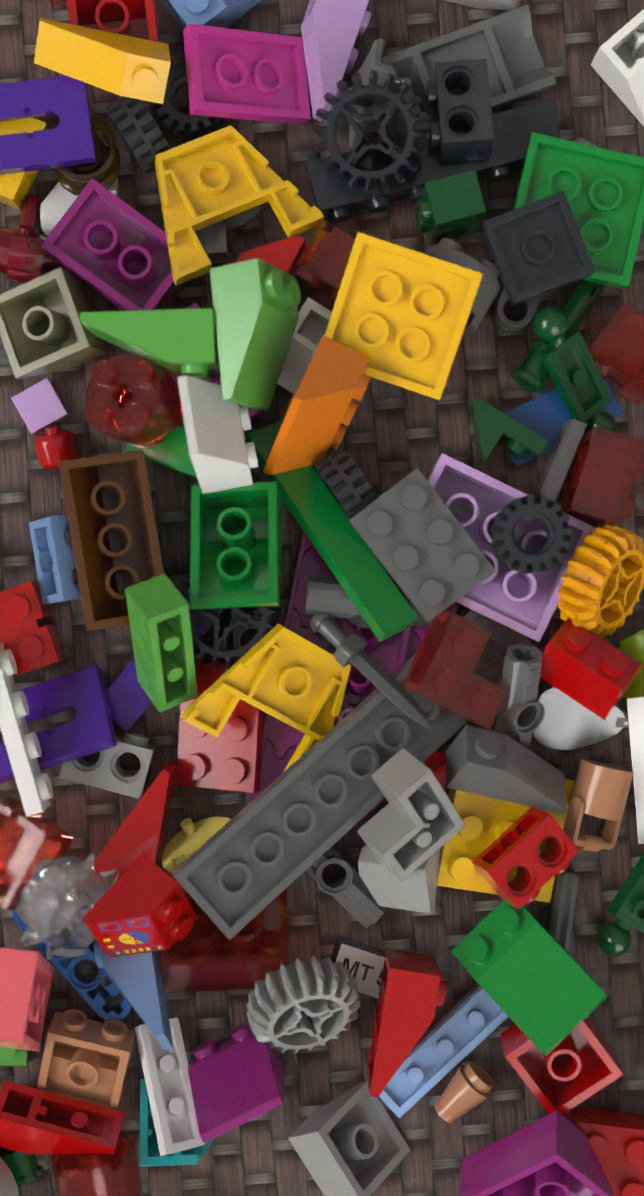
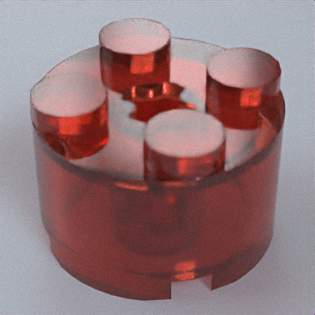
[295,220,355,302]
[85,354,183,448]
[51,1130,143,1196]

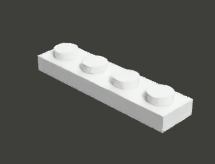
[0,642,53,817]

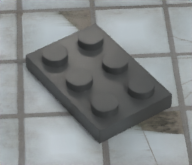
[349,468,496,623]

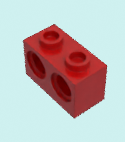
[472,807,580,909]

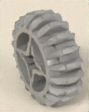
[246,956,361,1054]

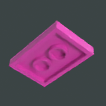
[183,24,311,125]

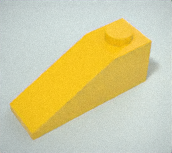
[34,18,171,104]

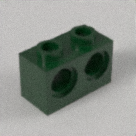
[415,170,486,244]

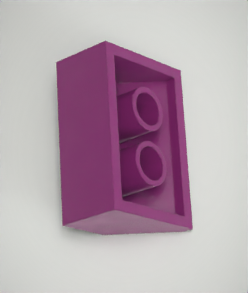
[460,1111,614,1196]

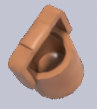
[563,759,633,852]

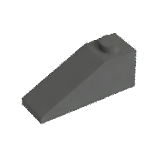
[446,725,567,814]

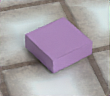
[11,378,70,435]

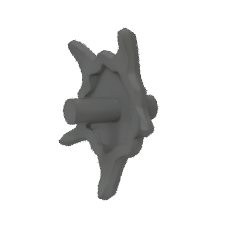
[342,38,413,150]

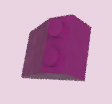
[41,178,185,311]
[187,1021,286,1144]

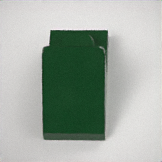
[469,396,548,464]

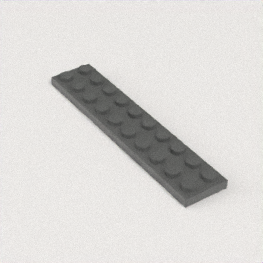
[171,608,534,940]

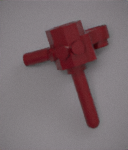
[0,195,70,283]

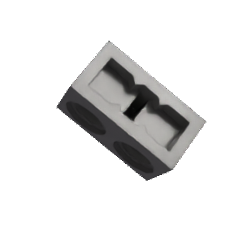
[59,732,158,799]

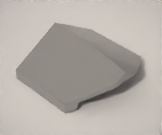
[358,844,441,913]

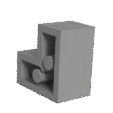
[357,748,465,882]

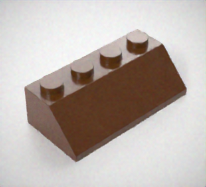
[58,450,164,631]

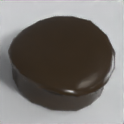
[54,117,121,196]

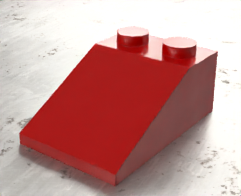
[367,948,447,1097]

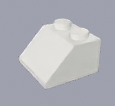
[177,376,259,494]

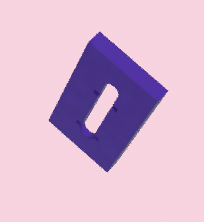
[0,75,97,175]
[0,665,117,784]

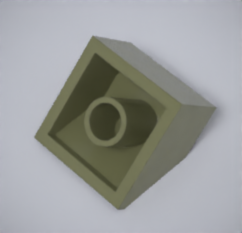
[0,267,108,379]

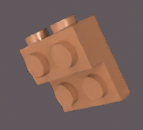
[37,1009,136,1110]

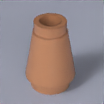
[434,1061,495,1124]

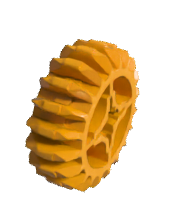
[557,524,644,638]

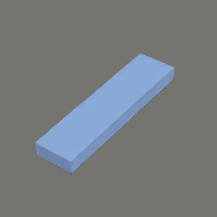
[379,984,509,1118]

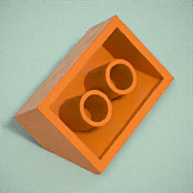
[263,336,371,475]

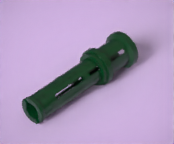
[511,279,605,395]

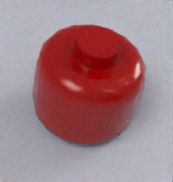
[34,425,79,469]

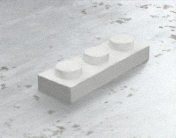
[134,1017,205,1156]

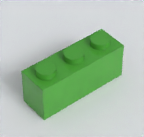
[125,573,198,713]

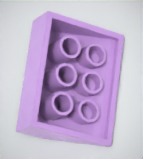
[427,453,595,642]

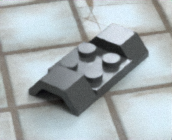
[382,4,556,137]

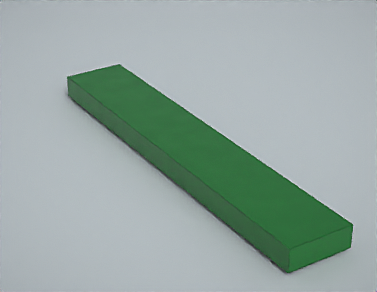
[245,421,418,642]

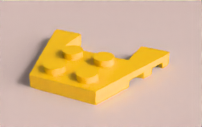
[155,125,324,286]
[181,624,351,771]

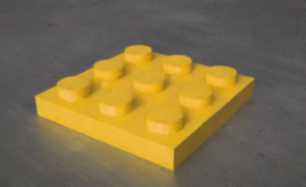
[325,232,483,400]
[437,778,575,903]

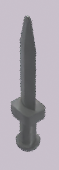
[310,612,433,729]

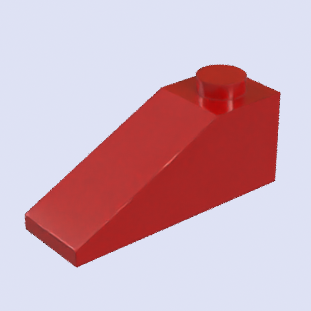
[90,760,177,884]
[0,1080,125,1154]

